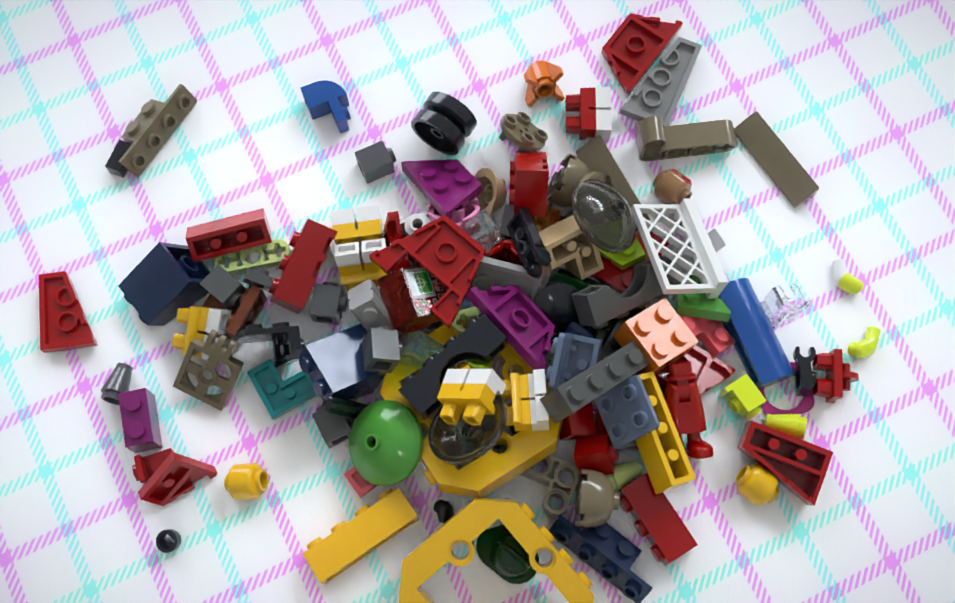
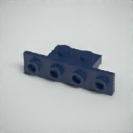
[549,514,653,603]

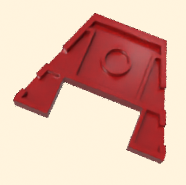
[369,215,486,329]

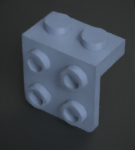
[546,332,602,390]
[594,375,660,449]

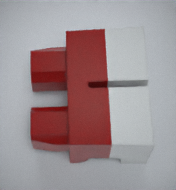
[565,87,612,142]

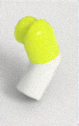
[832,259,864,294]

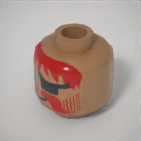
[653,169,692,204]

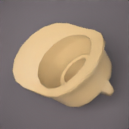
[474,168,507,229]

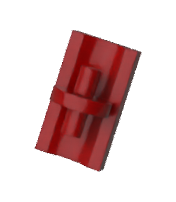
[812,348,859,403]

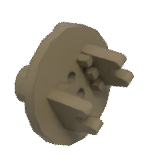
[499,112,548,152]

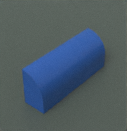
[719,278,796,390]

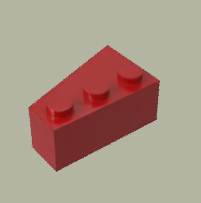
[509,151,549,217]
[737,420,834,506]

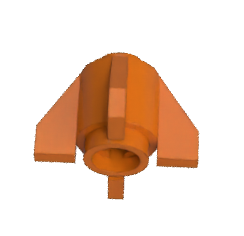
[523,60,565,108]

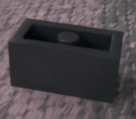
[105,139,132,178]

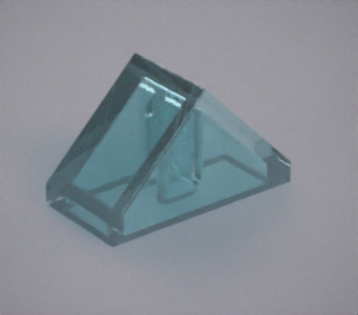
[398,330,444,370]

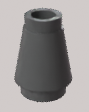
[101,362,133,405]

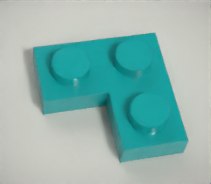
[247,359,317,420]

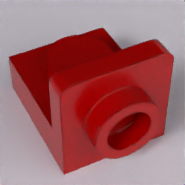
[132,448,174,484]

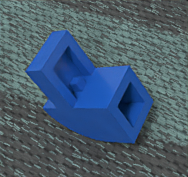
[300,80,351,134]

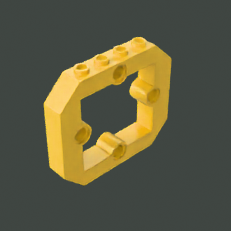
[380,319,562,498]
[399,497,594,603]

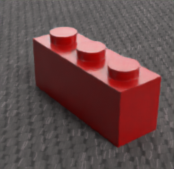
[185,208,272,262]
[618,473,698,566]

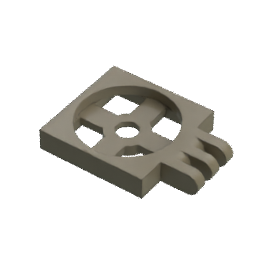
[173,329,244,411]

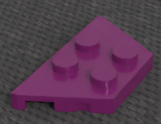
[401,159,482,219]
[465,285,555,370]

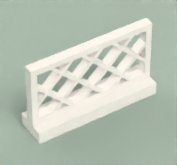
[630,198,729,299]

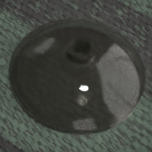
[571,179,636,254]
[429,395,507,465]

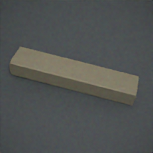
[734,111,819,208]
[576,135,650,233]

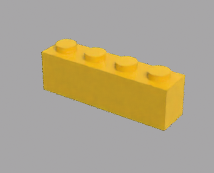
[635,371,696,495]
[302,488,419,585]

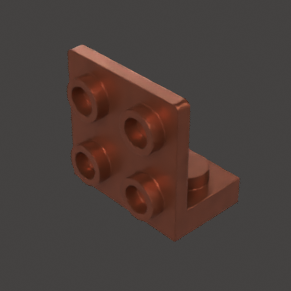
[203,284,267,345]

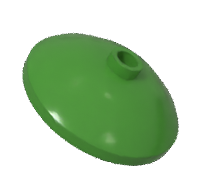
[348,400,423,486]

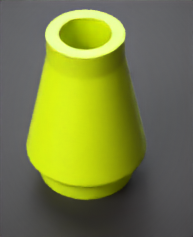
[765,414,807,440]

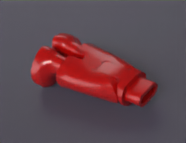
[664,361,714,459]

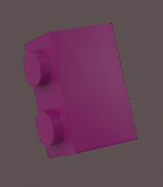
[118,388,163,453]

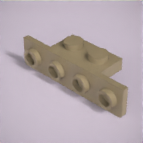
[118,84,197,177]

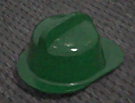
[476,524,539,584]

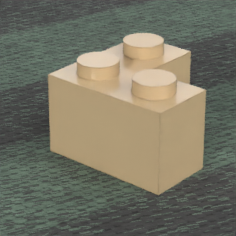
[538,213,604,280]

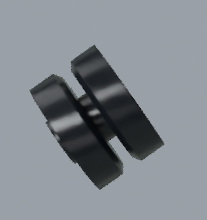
[411,91,477,156]

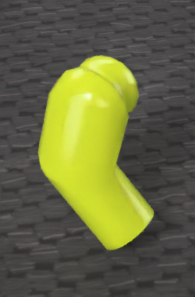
[847,326,881,358]

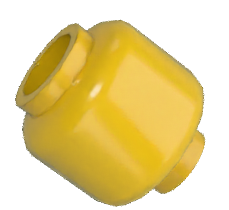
[224,463,269,500]
[735,463,779,506]

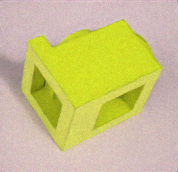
[719,373,767,420]

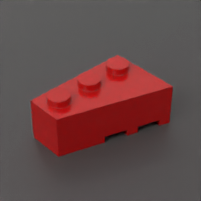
[268,218,338,314]

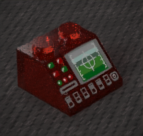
[377,266,447,335]

